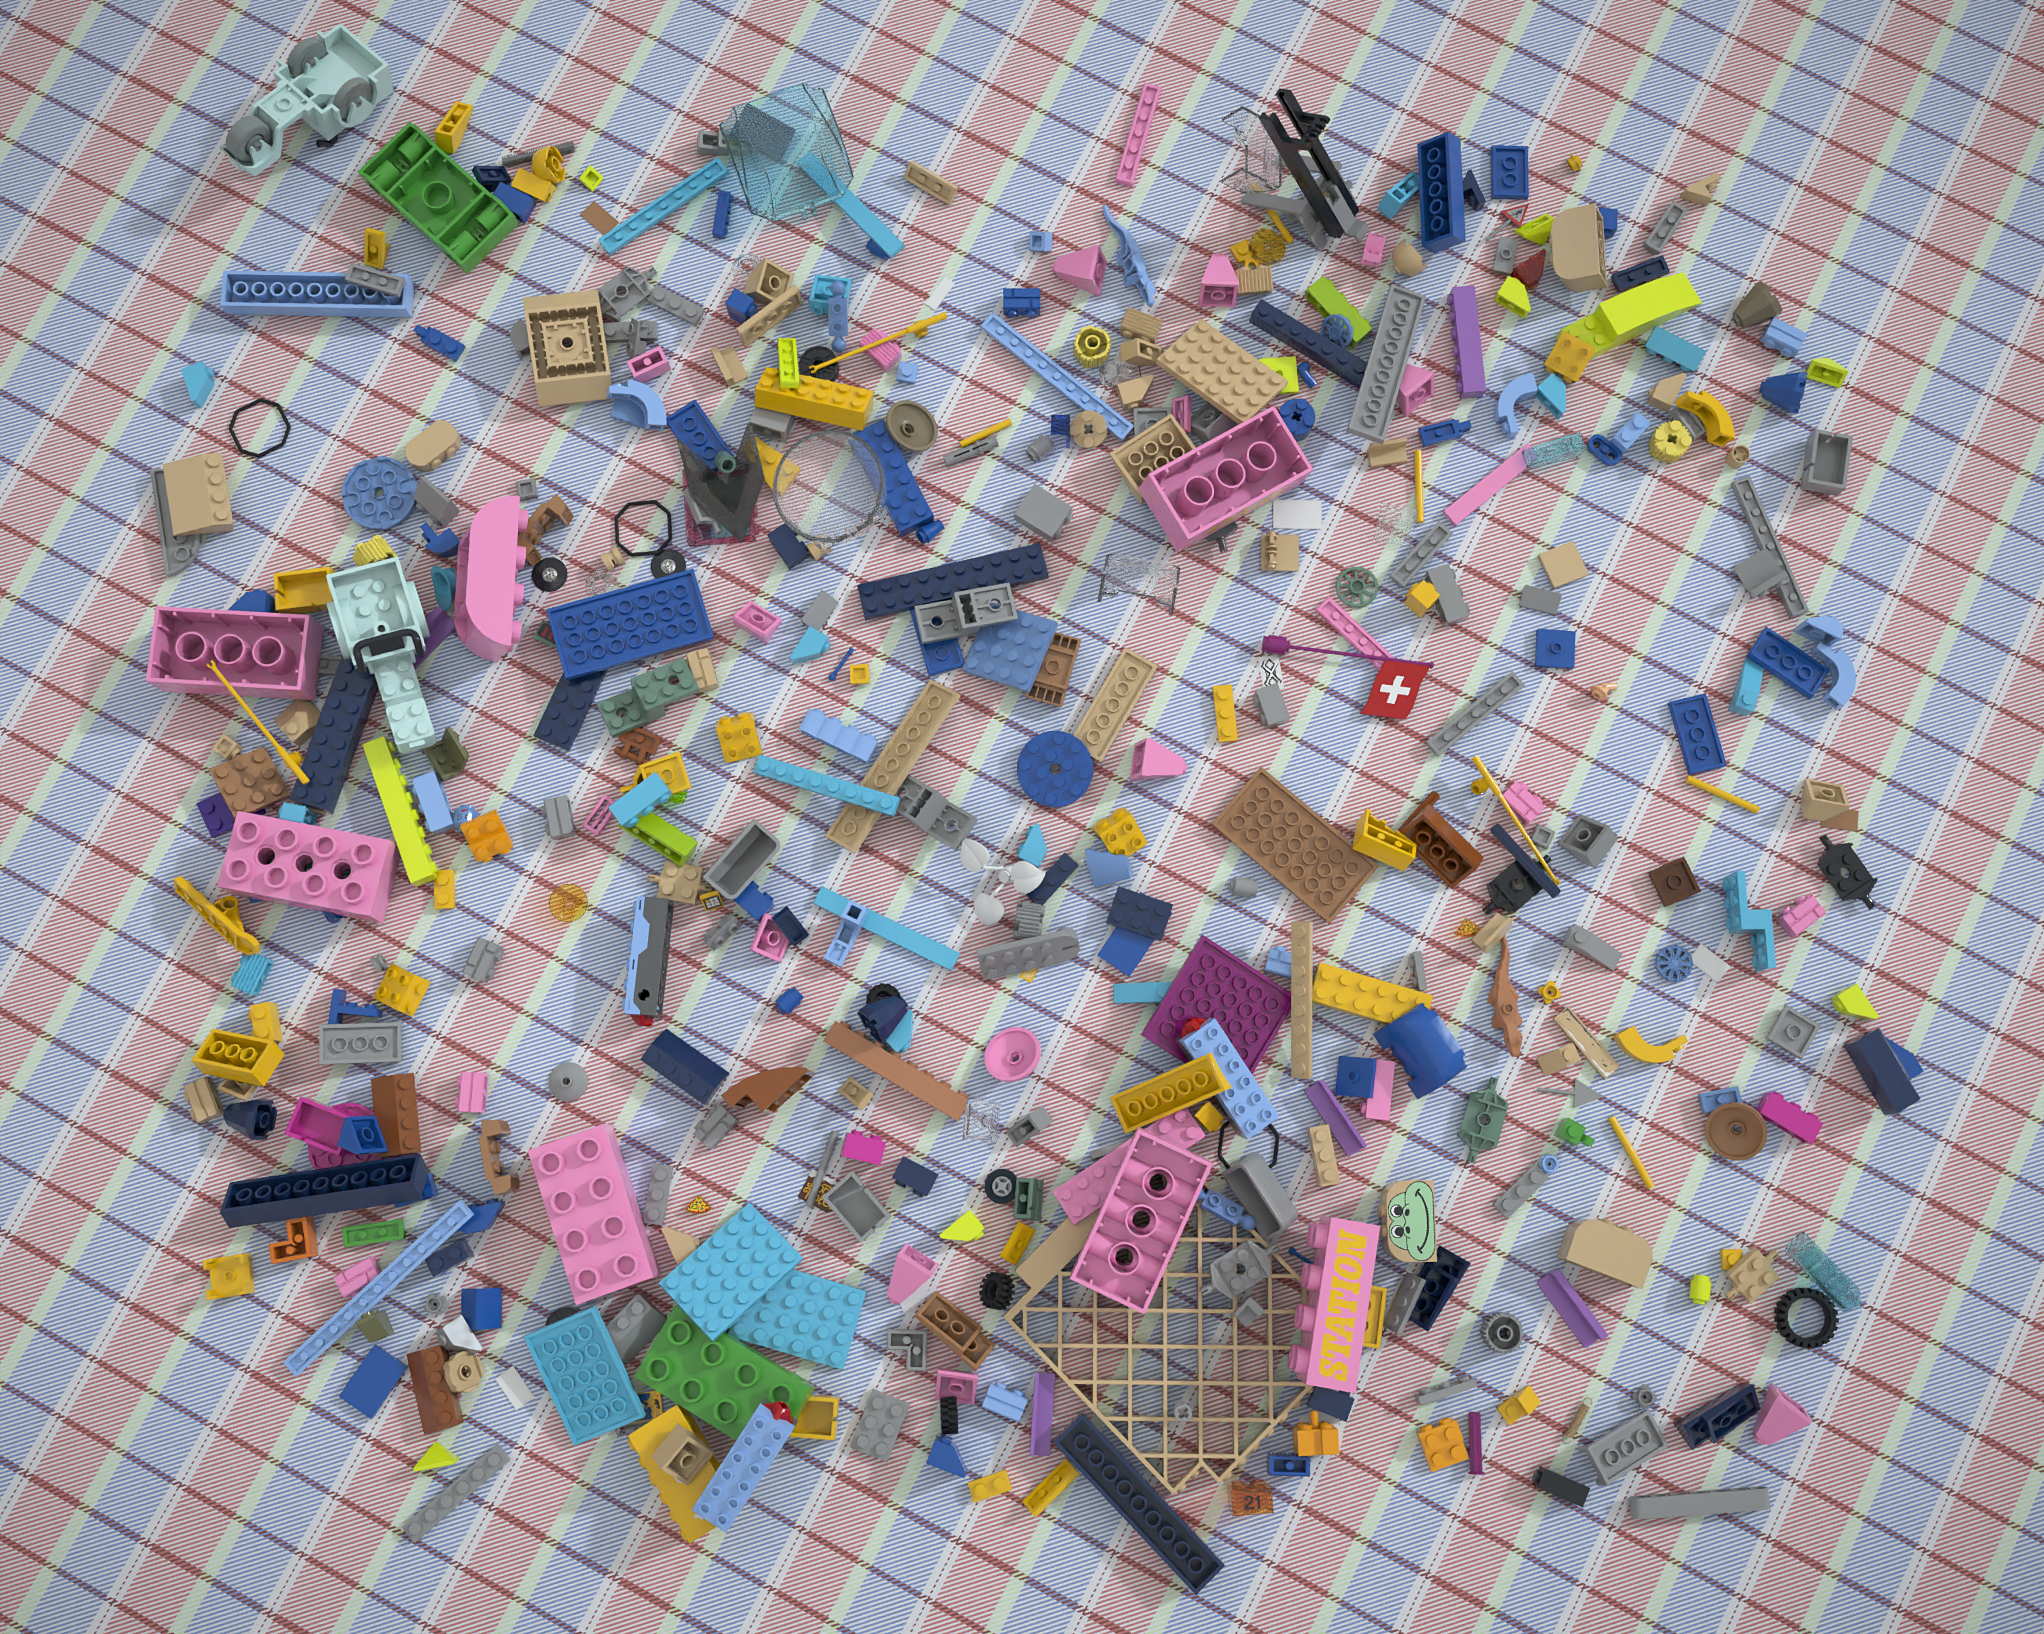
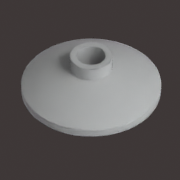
[549,1062,588,1102]

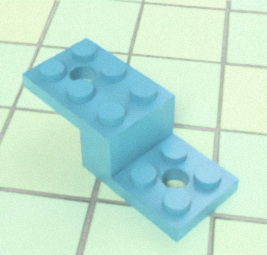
[1723,871,1776,972]

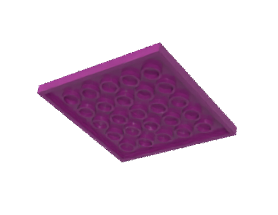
[1141,935,1291,1074]

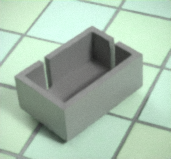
[1800,429,1853,496]
[822,1171,892,1243]

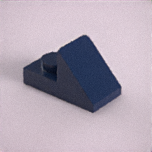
[471,166,512,193]
[1463,170,1486,212]

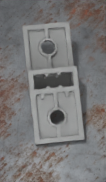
[914,583,1018,644]
[894,774,978,851]

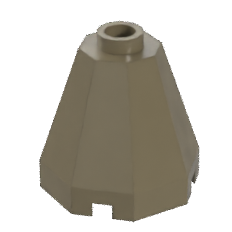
[1732,281,1783,328]

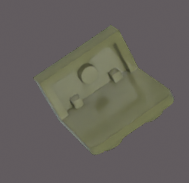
[423,727,469,782]

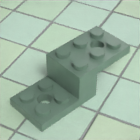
[597,657,699,738]

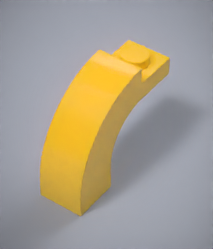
[1675,390,1735,447]
[1613,1026,1688,1064]

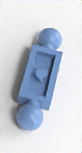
[828,281,848,353]
[1196,1188,1256,1230]

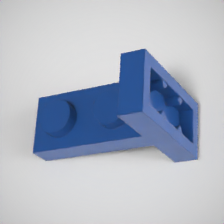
[328,989,383,1024]

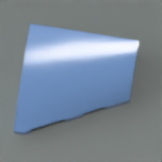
[610,382,645,429]

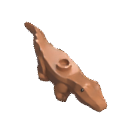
[1487,936,1523,1057]

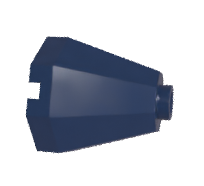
[857,996,908,1044]
[223,1099,277,1140]

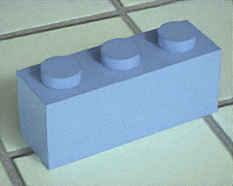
[412,771,453,835]

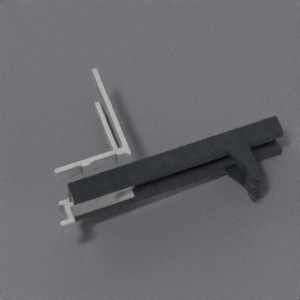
[1241,88,1369,251]

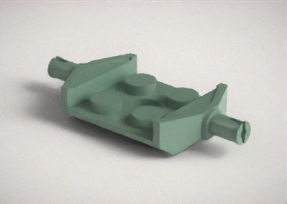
[1457,1077,1509,1163]

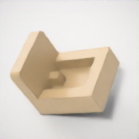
[212,734,244,761]

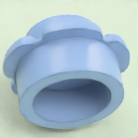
[1539,1154,1559,1174]

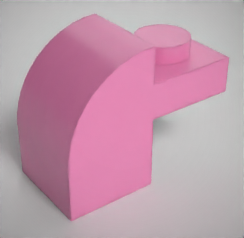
[1360,232,1386,268]

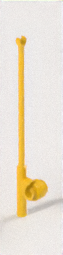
[809,312,948,374]
[206,660,310,785]
[1471,754,1561,886]

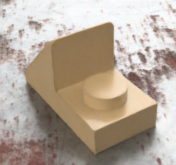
[1680,172,1721,206]
[1536,1042,1581,1076]
[838,1076,874,1110]

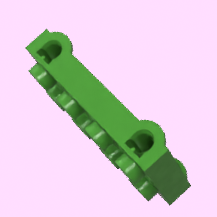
[358,122,519,275]
[634,1305,816,1460]

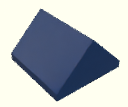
[337,1115,388,1155]
[461,1287,502,1330]

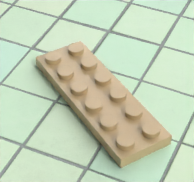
[1073,647,1158,763]

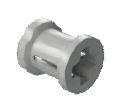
[1173,1402,1192,1422]

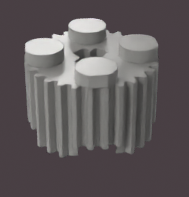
[1013,901,1045,940]
[1480,1312,1524,1354]

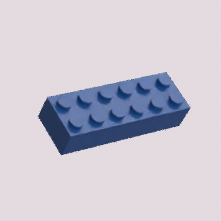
[1417,132,1466,253]
[850,419,934,538]

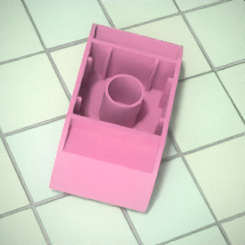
[453,496,528,662]

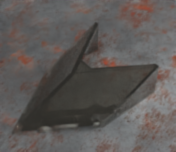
[677,423,765,543]

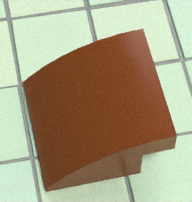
[721,1067,815,1114]

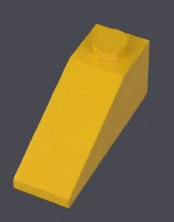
[434,101,473,154]

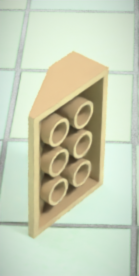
[1109,414,1196,505]
[162,453,233,536]

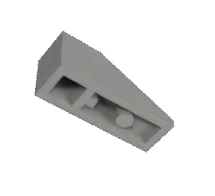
[1561,924,1622,971]

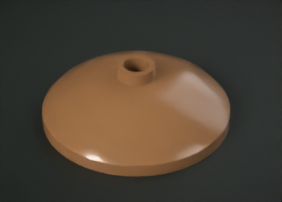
[1705,1102,1767,1161]

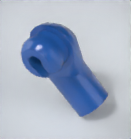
[1297,362,1317,389]

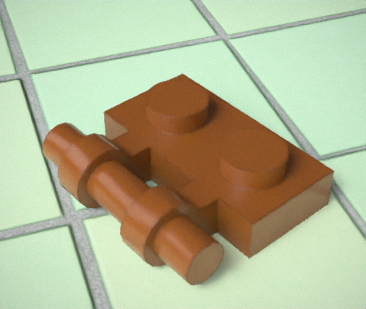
[614,728,662,766]

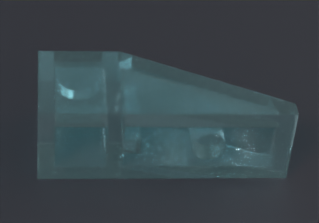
[1521,433,1586,469]

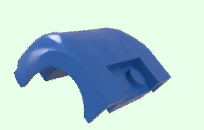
[1373,1003,1467,1099]

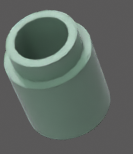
[714,451,736,474]

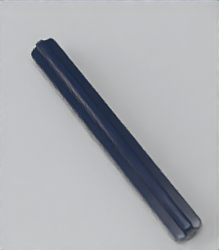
[1490,824,1561,898]

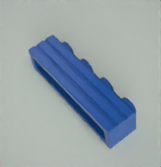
[712,191,733,239]

